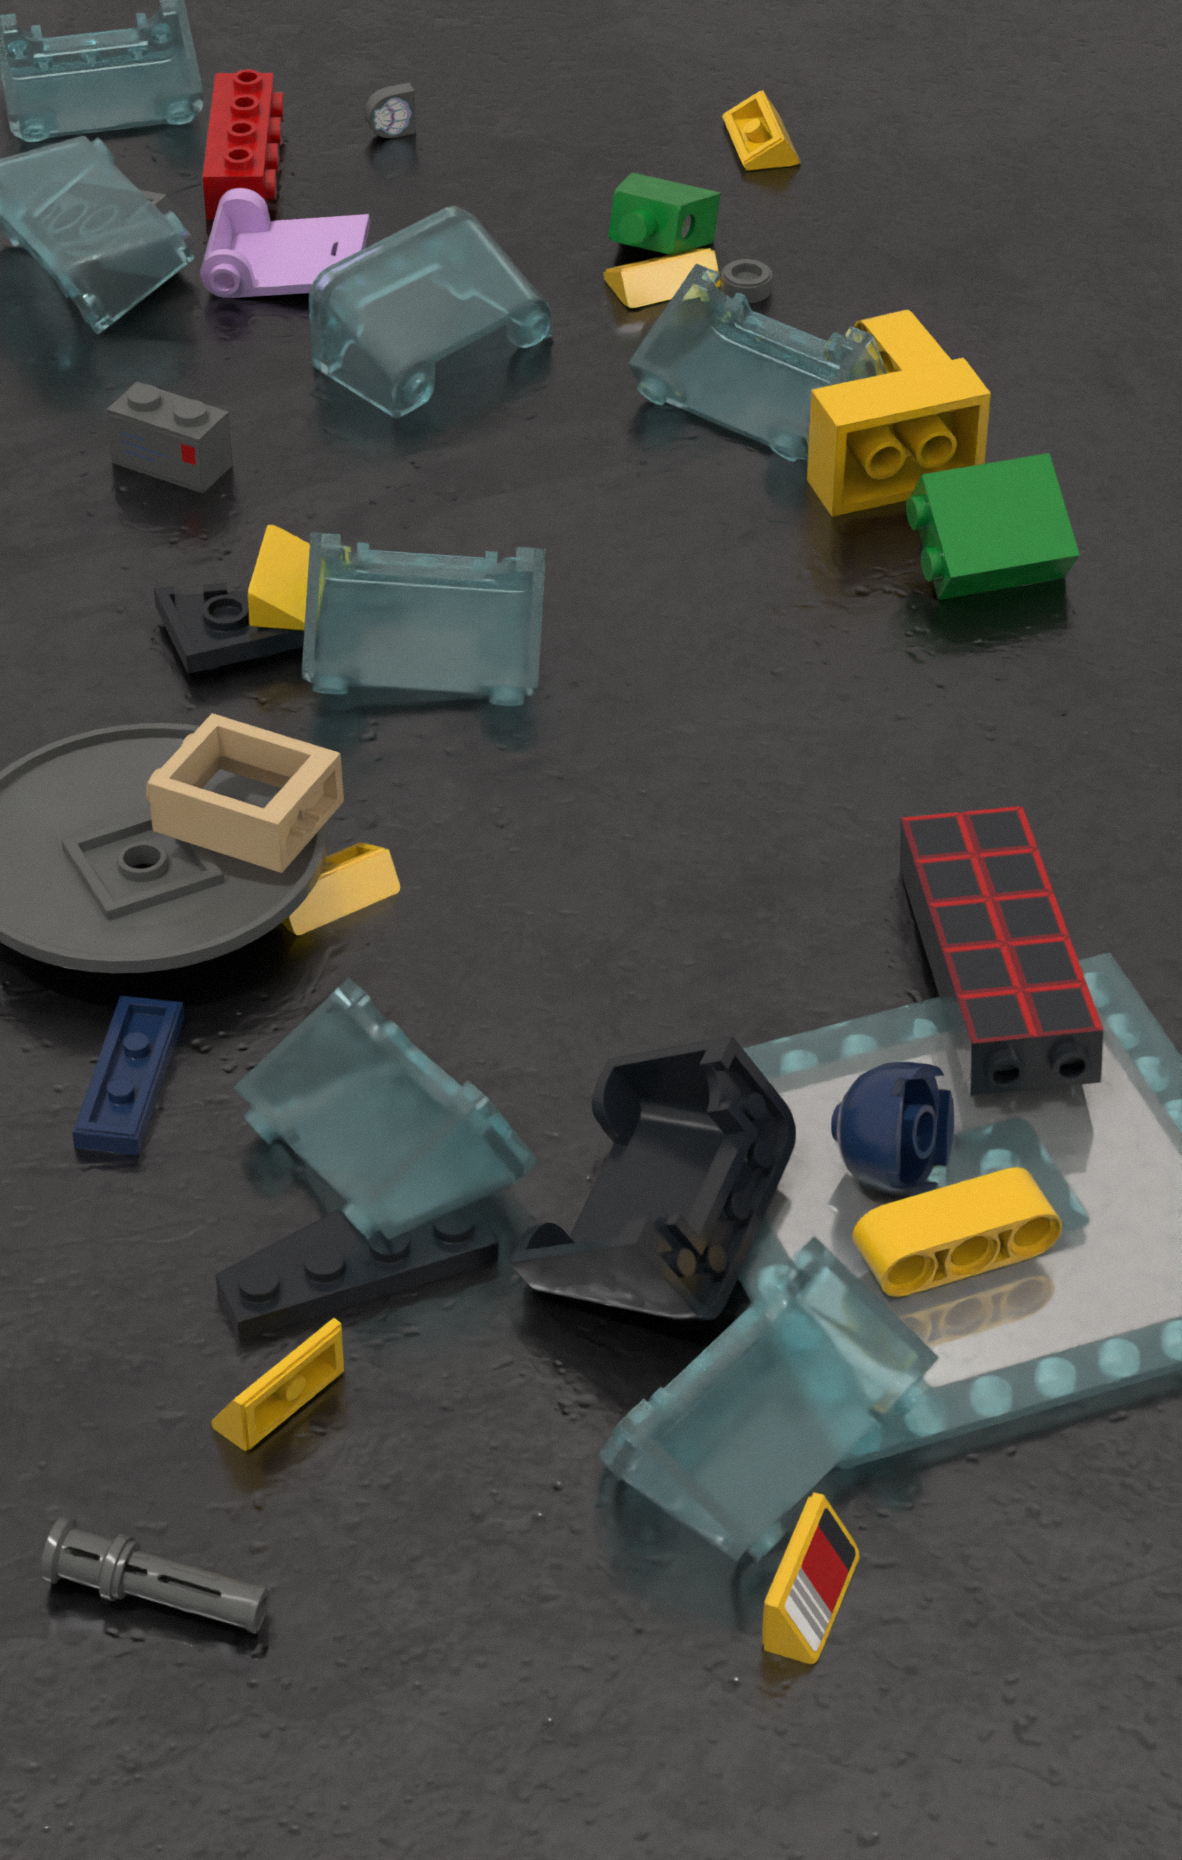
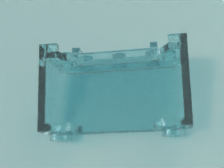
[0,0,203,142]
[0,136,195,335]
[309,205,552,419]
[628,263,887,461]
[302,532,546,706]
[233,978,539,1240]
[597,1236,940,1562]

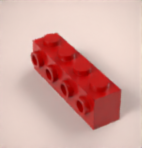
[203,69,284,220]

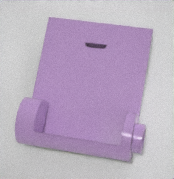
[200,188,371,298]

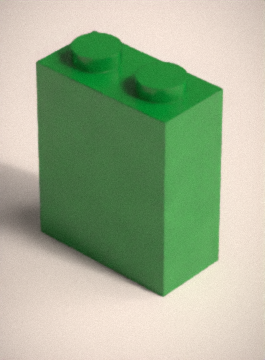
[906,453,1080,600]

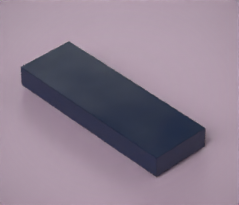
[72,996,184,1155]

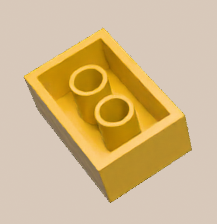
[807,358,991,517]

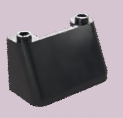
[509,1036,796,1323]

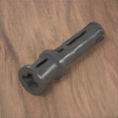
[40,1517,271,1633]

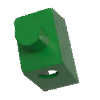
[608,173,721,255]

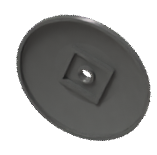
[0,723,328,973]

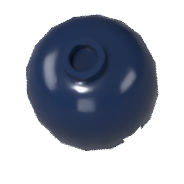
[831,1062,954,1198]

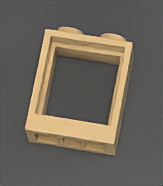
[146,713,344,873]

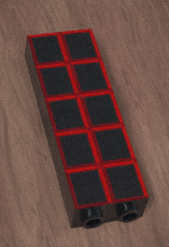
[900,806,1104,1096]

